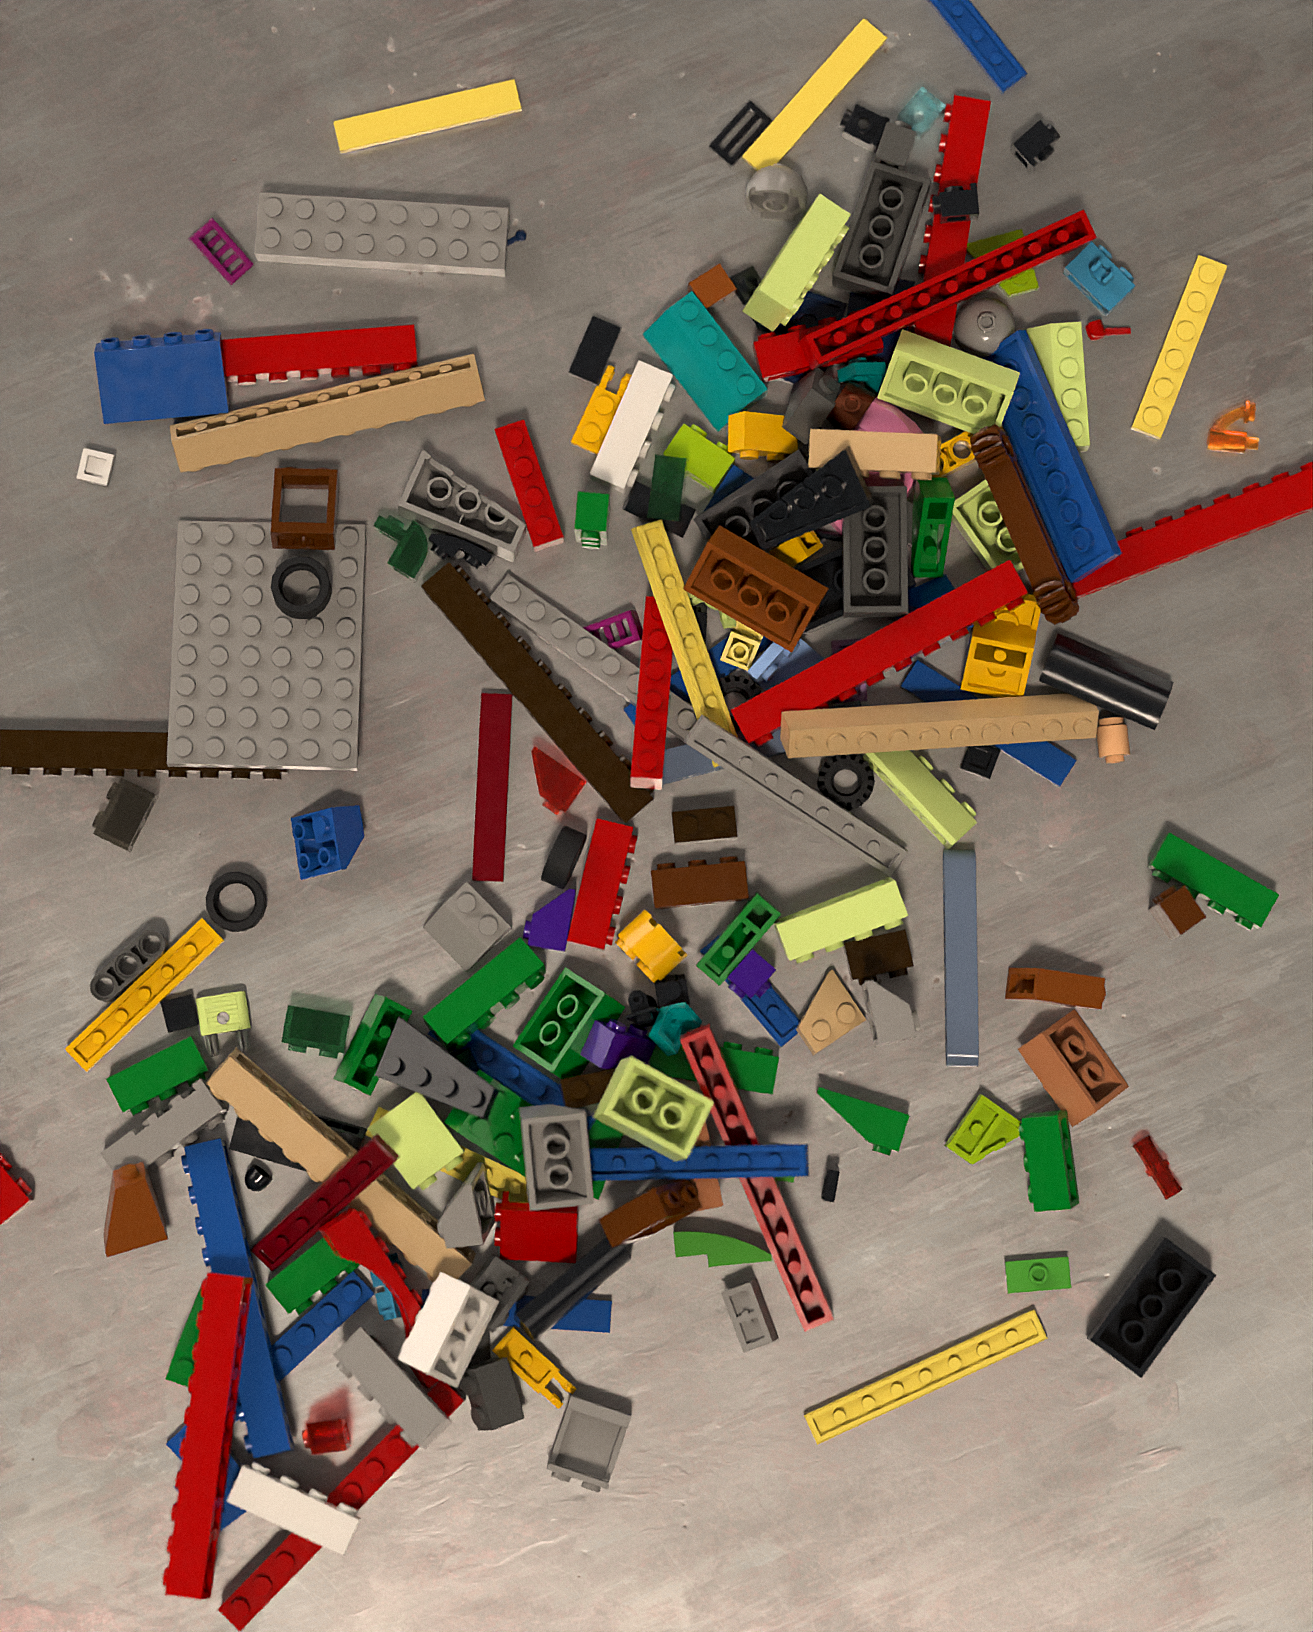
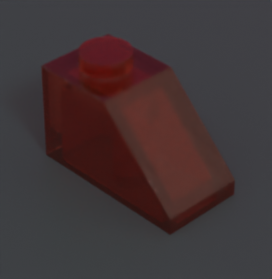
[531,746,587,816]
[302,1415,351,1455]

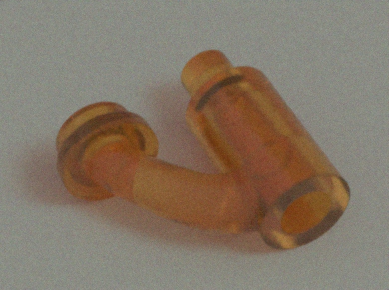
[1207,400,1259,454]

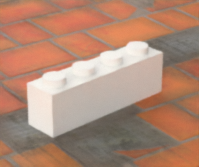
[589,360,676,493]
[227,1462,362,1555]

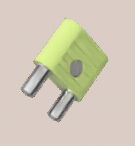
[195,991,251,1057]

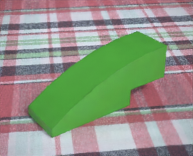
[673,1231,772,1267]

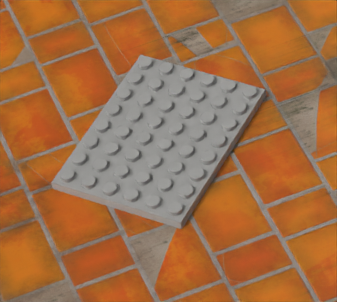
[167,521,366,771]

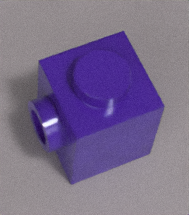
[727,949,776,1000]

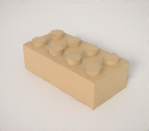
[808,429,941,481]

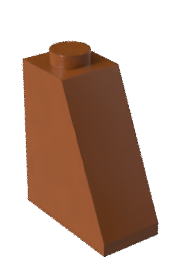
[1005,968,1106,1009]
[103,1162,168,1257]

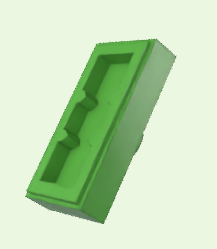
[1005,1256,1071,1294]

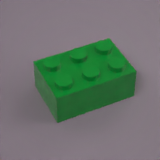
[513,967,626,1079]
[444,1070,533,1177]

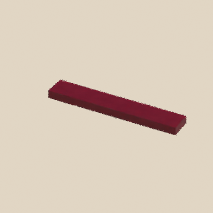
[472,693,513,883]
[250,1134,400,1272]

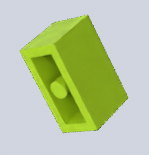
[662,424,735,494]

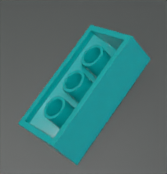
[642,291,768,433]

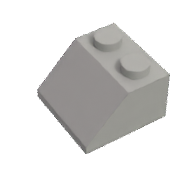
[423,882,512,972]
[438,1162,495,1249]

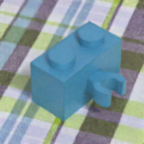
[1062,242,1135,317]

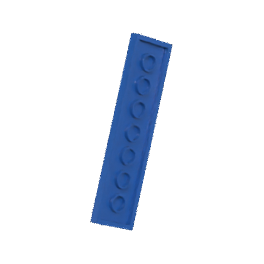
[982,330,1122,583]

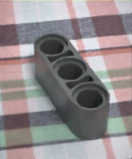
[90,930,169,1002]

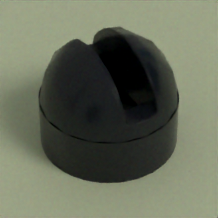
[245,1164,273,1192]

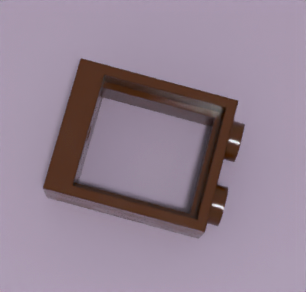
[270,466,339,550]
[599,1179,702,1248]

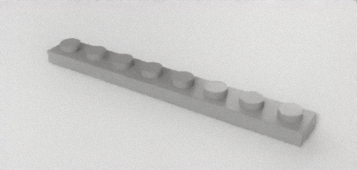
[489,574,697,745]
[684,715,908,877]

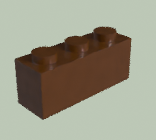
[651,856,749,910]
[1148,885,1206,940]

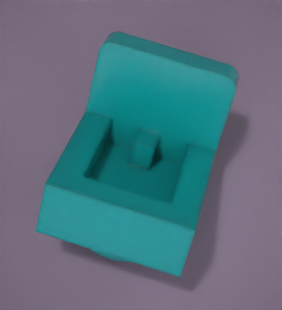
[837,358,886,395]
[649,1002,702,1056]

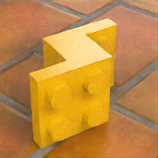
[960,594,1041,698]

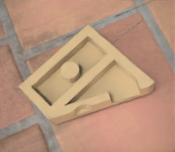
[796,969,866,1055]

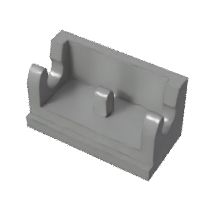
[721,1279,779,1353]

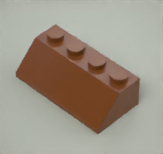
[683,525,829,652]

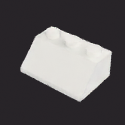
[398,1272,499,1388]

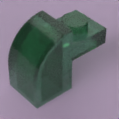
[373,515,430,583]

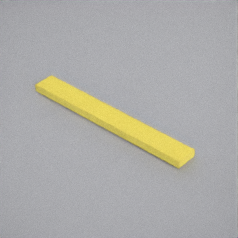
[631,519,738,768]
[804,1309,1048,1445]

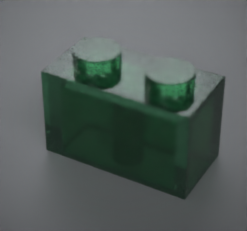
[647,454,689,521]
[281,1005,352,1059]

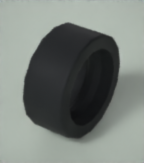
[271,556,332,619]
[541,826,587,889]
[205,872,267,932]

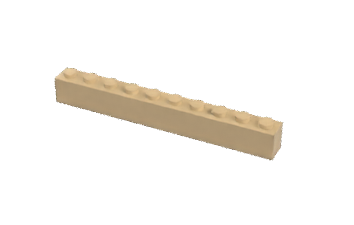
[170,354,485,473]
[780,693,1099,758]
[206,1048,476,1283]

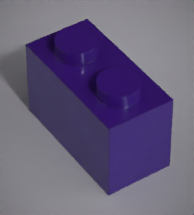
[580,1019,656,1070]

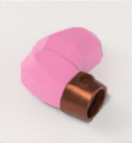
[826,381,924,536]

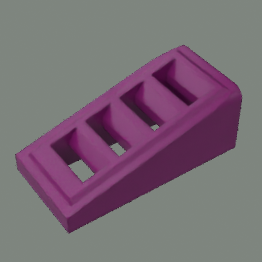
[188,218,254,285]
[583,610,643,651]

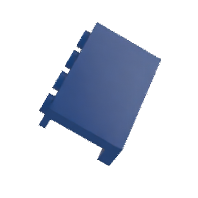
[94,329,230,424]

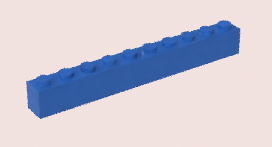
[181,1138,295,1459]

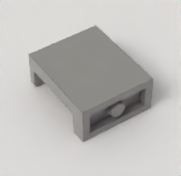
[547,1395,631,1492]

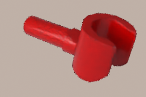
[1085,319,1131,341]

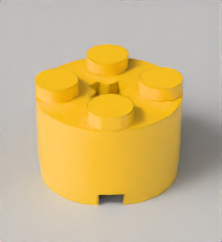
[615,909,688,983]

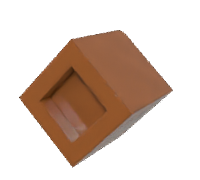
[687,263,737,309]

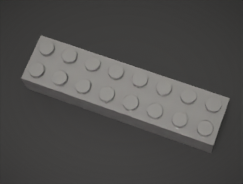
[255,192,510,277]

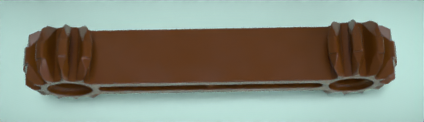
[970,424,1079,625]

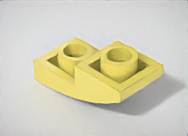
[720,620,763,671]

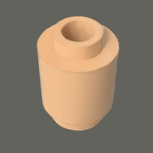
[1096,717,1130,764]

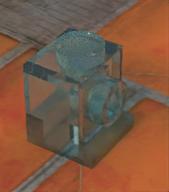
[897,86,946,140]

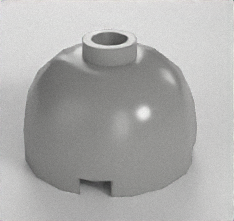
[744,163,807,222]
[953,297,1016,358]

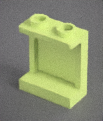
[367,1092,465,1191]

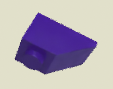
[523,888,576,953]

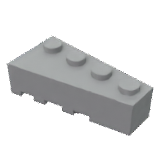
[398,449,526,562]
[100,1078,229,1171]
[333,1327,452,1449]

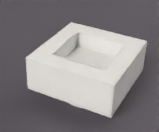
[76,448,115,487]

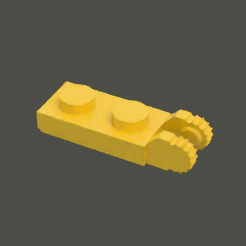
[571,365,632,455]
[492,1327,577,1409]

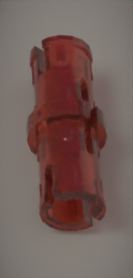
[1132,1135,1183,1200]

